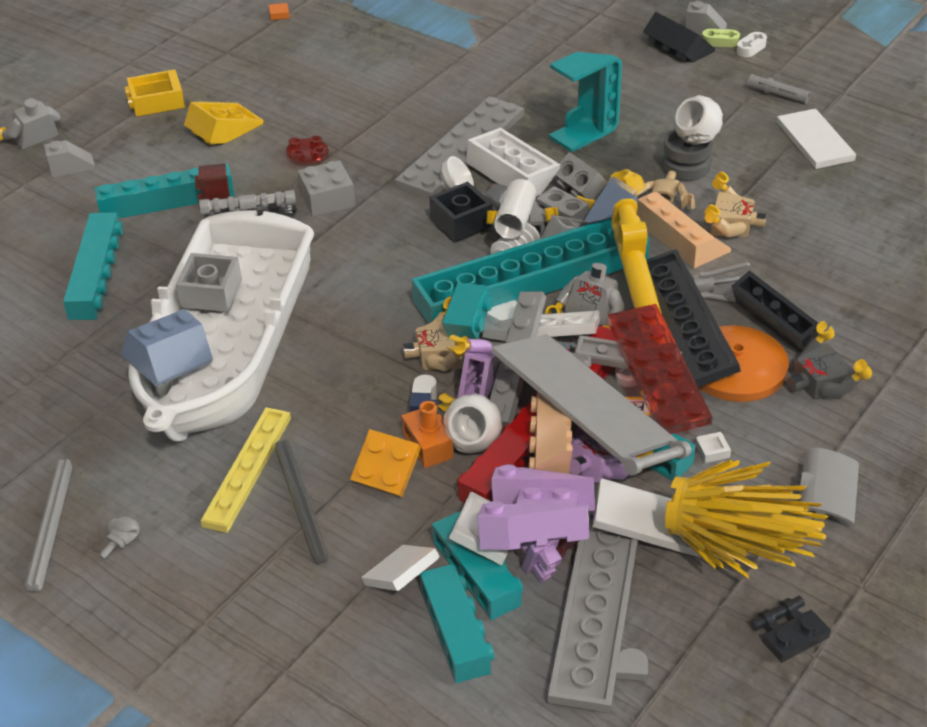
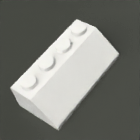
[466,128,560,196]

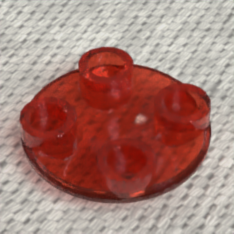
[286,136,329,163]

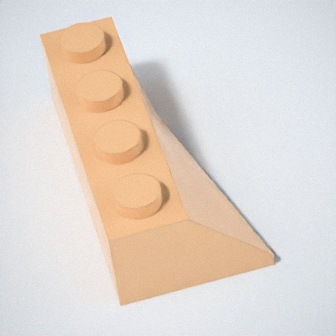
[637,191,731,268]
[529,391,572,474]

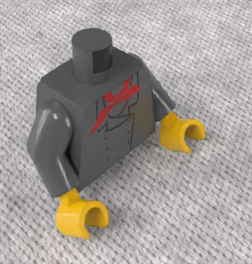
[787,321,872,400]

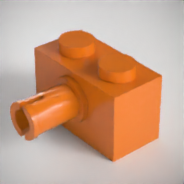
[401,401,454,469]

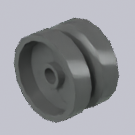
[662,129,713,180]

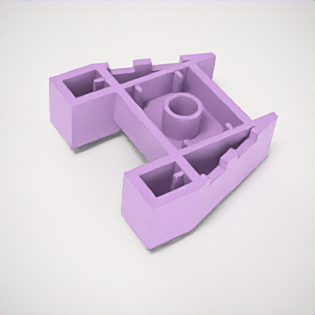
[478,465,595,550]

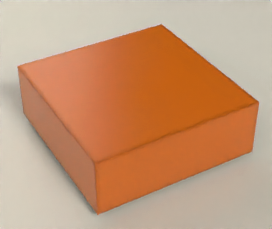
[269,3,290,20]

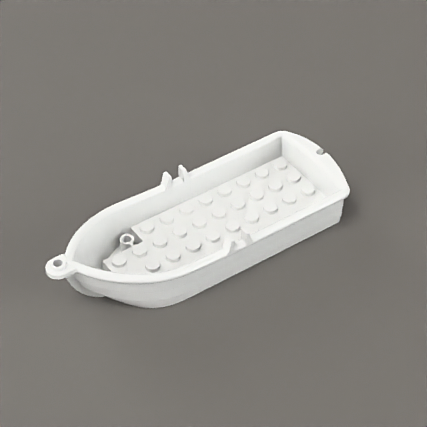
[128,210,314,442]

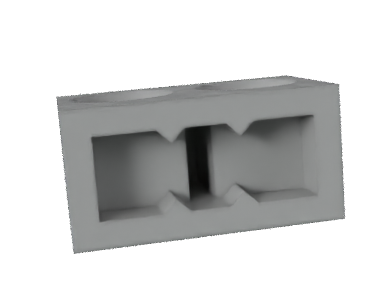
[555,152,608,199]
[536,186,589,220]

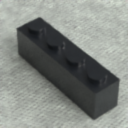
[732,270,818,353]

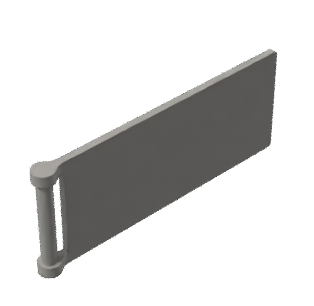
[491,334,691,475]

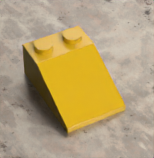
[184,102,264,145]

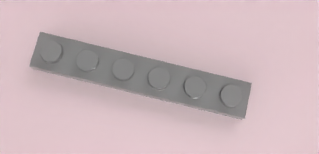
[490,292,546,427]

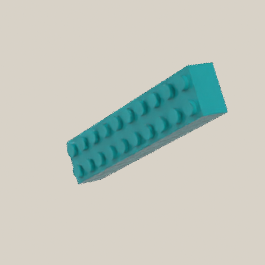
[411,218,650,324]

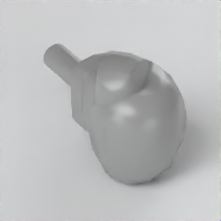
[99,516,140,560]

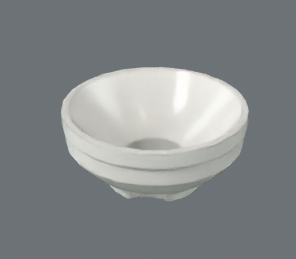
[440,156,474,190]

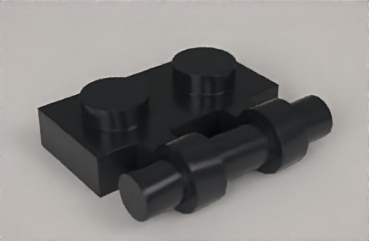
[750,595,831,663]

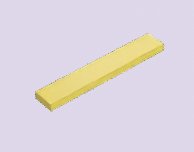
[201,407,291,533]

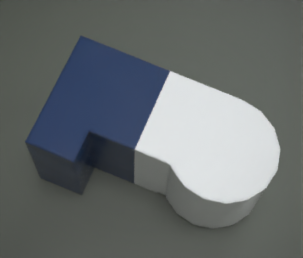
[410,375,438,414]

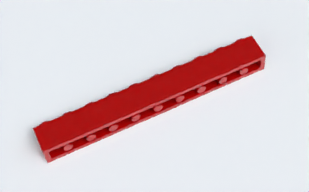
[457,326,627,503]

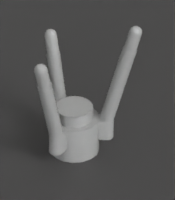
[693,262,750,303]

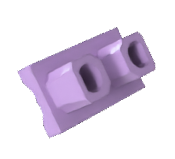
[520,539,562,583]

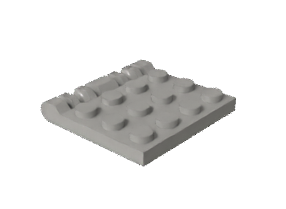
[199,190,297,217]

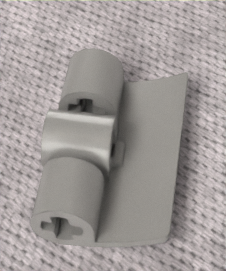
[798,448,859,525]

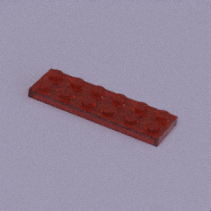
[607,304,713,434]

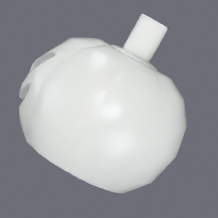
[674,95,723,145]
[443,393,502,454]

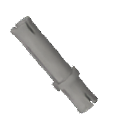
[747,74,811,104]

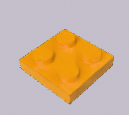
[350,429,421,498]

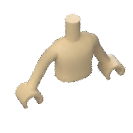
[635,171,695,209]

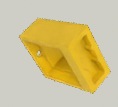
[125,69,185,117]

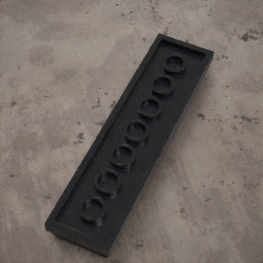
[646,249,741,389]

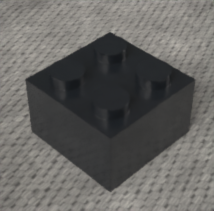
[429,181,493,242]

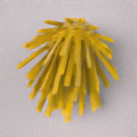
[665,459,828,579]

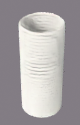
[494,179,536,239]

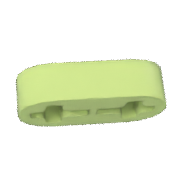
[702,29,740,47]

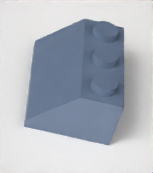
[584,176,638,223]
[120,309,213,387]

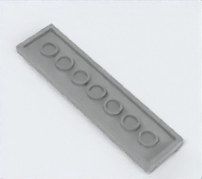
[395,97,524,199]
[548,511,638,713]

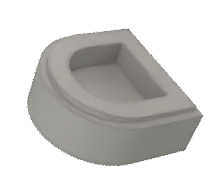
[616,648,648,681]

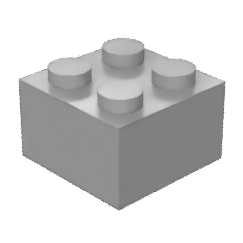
[298,161,355,217]
[176,253,242,312]

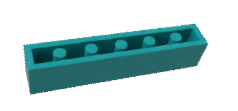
[94,163,235,219]
[63,212,123,320]

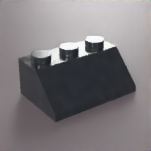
[643,11,715,62]

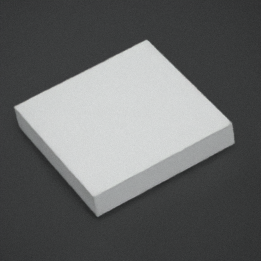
[361,545,440,591]

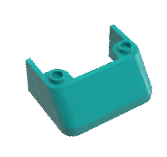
[549,52,622,153]

